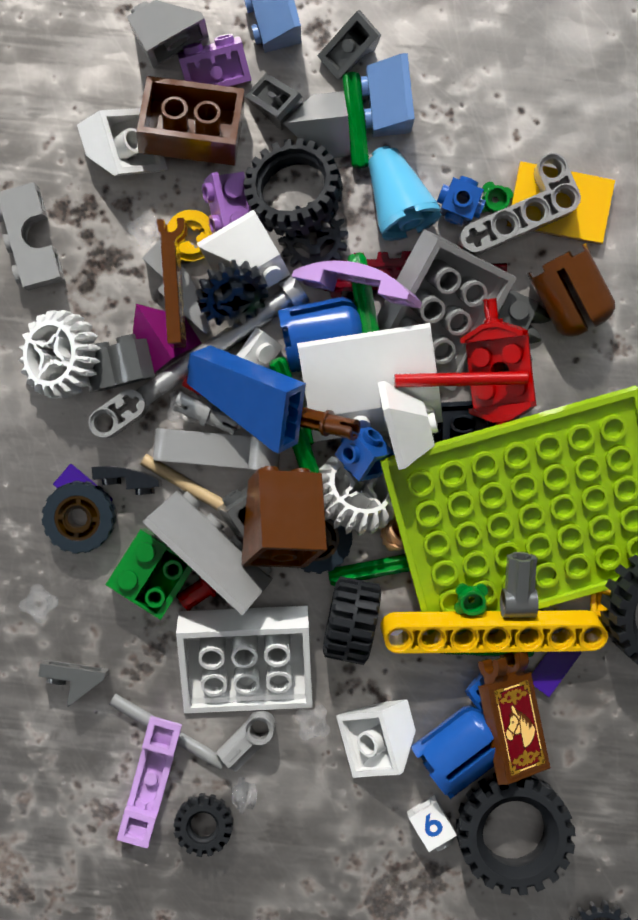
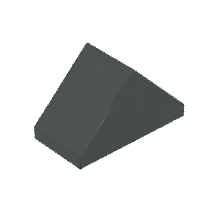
[245,73,303,131]

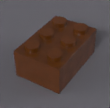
[136,76,245,166]

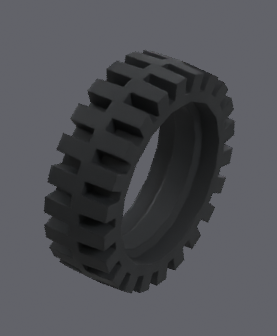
[243,138,343,237]

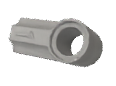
[216,710,276,772]

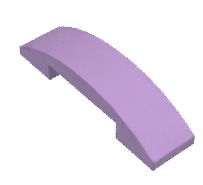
[292,261,422,309]
[117,716,182,849]

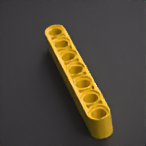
[380,610,608,654]

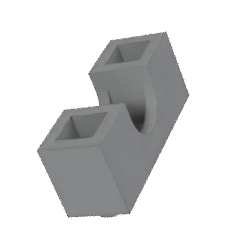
[0,182,65,291]

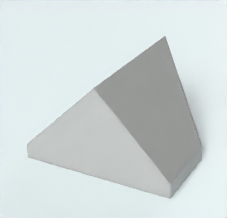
[283,91,351,158]

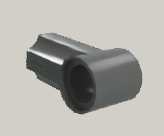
[500,552,538,618]

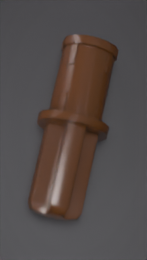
[300,407,361,441]

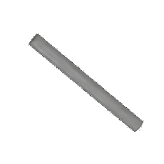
[109,694,224,770]

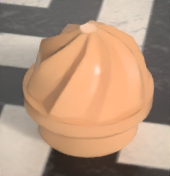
[380,519,404,551]

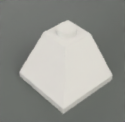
[77,108,167,176]
[197,210,291,289]
[378,381,438,470]
[336,699,416,778]

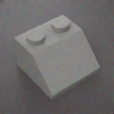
[127,0,209,68]

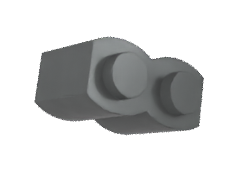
[88,334,155,392]

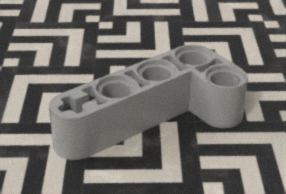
[458,153,581,256]
[153,428,280,470]

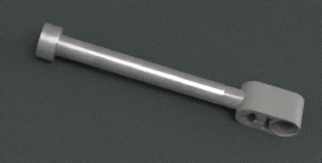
[88,274,310,438]

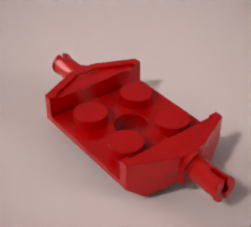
[460,298,537,425]

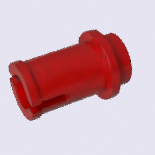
[177,576,216,611]

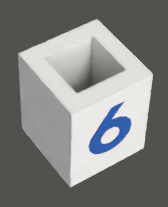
[407,795,457,852]

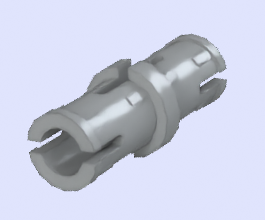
[173,391,239,435]

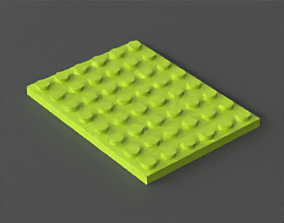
[380,385,638,635]

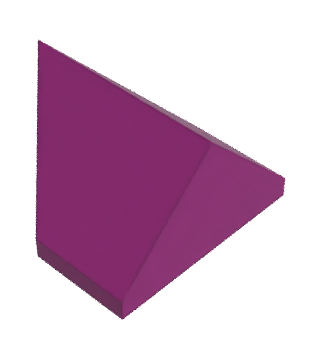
[132,304,202,374]

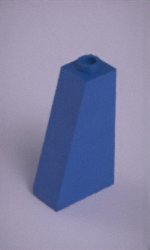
[187,345,306,454]

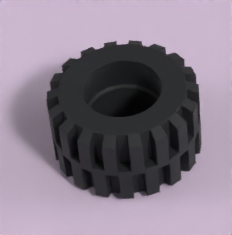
[323,576,381,665]

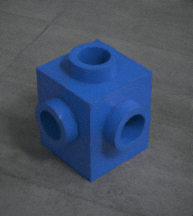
[437,176,486,226]
[335,427,394,481]

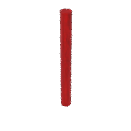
[394,371,529,387]

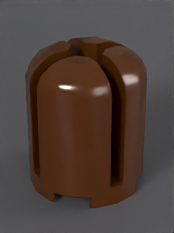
[527,243,615,337]

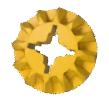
[167,210,212,262]

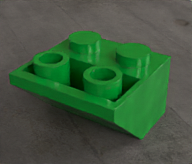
[105,528,193,620]

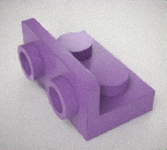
[178,34,252,87]
[202,171,251,234]

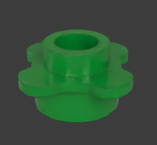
[481,182,513,213]
[454,583,488,616]

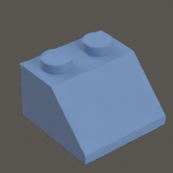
[244,0,302,53]
[360,53,415,137]

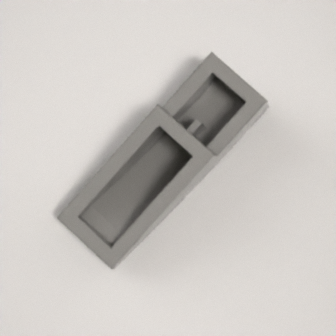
[142,239,212,336]

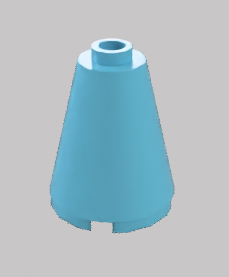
[368,146,441,241]

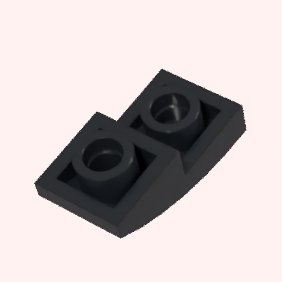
[91,466,162,495]

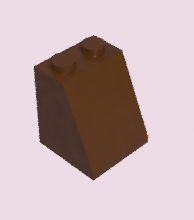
[242,466,327,568]

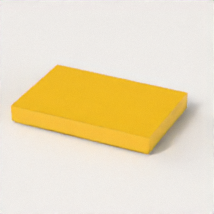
[507,161,615,245]

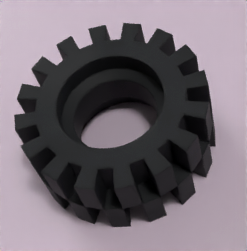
[173,793,233,857]

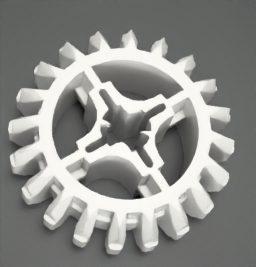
[18,310,101,398]
[319,456,395,536]

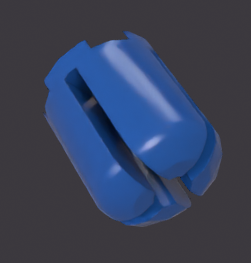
[278,296,362,372]
[411,705,495,800]

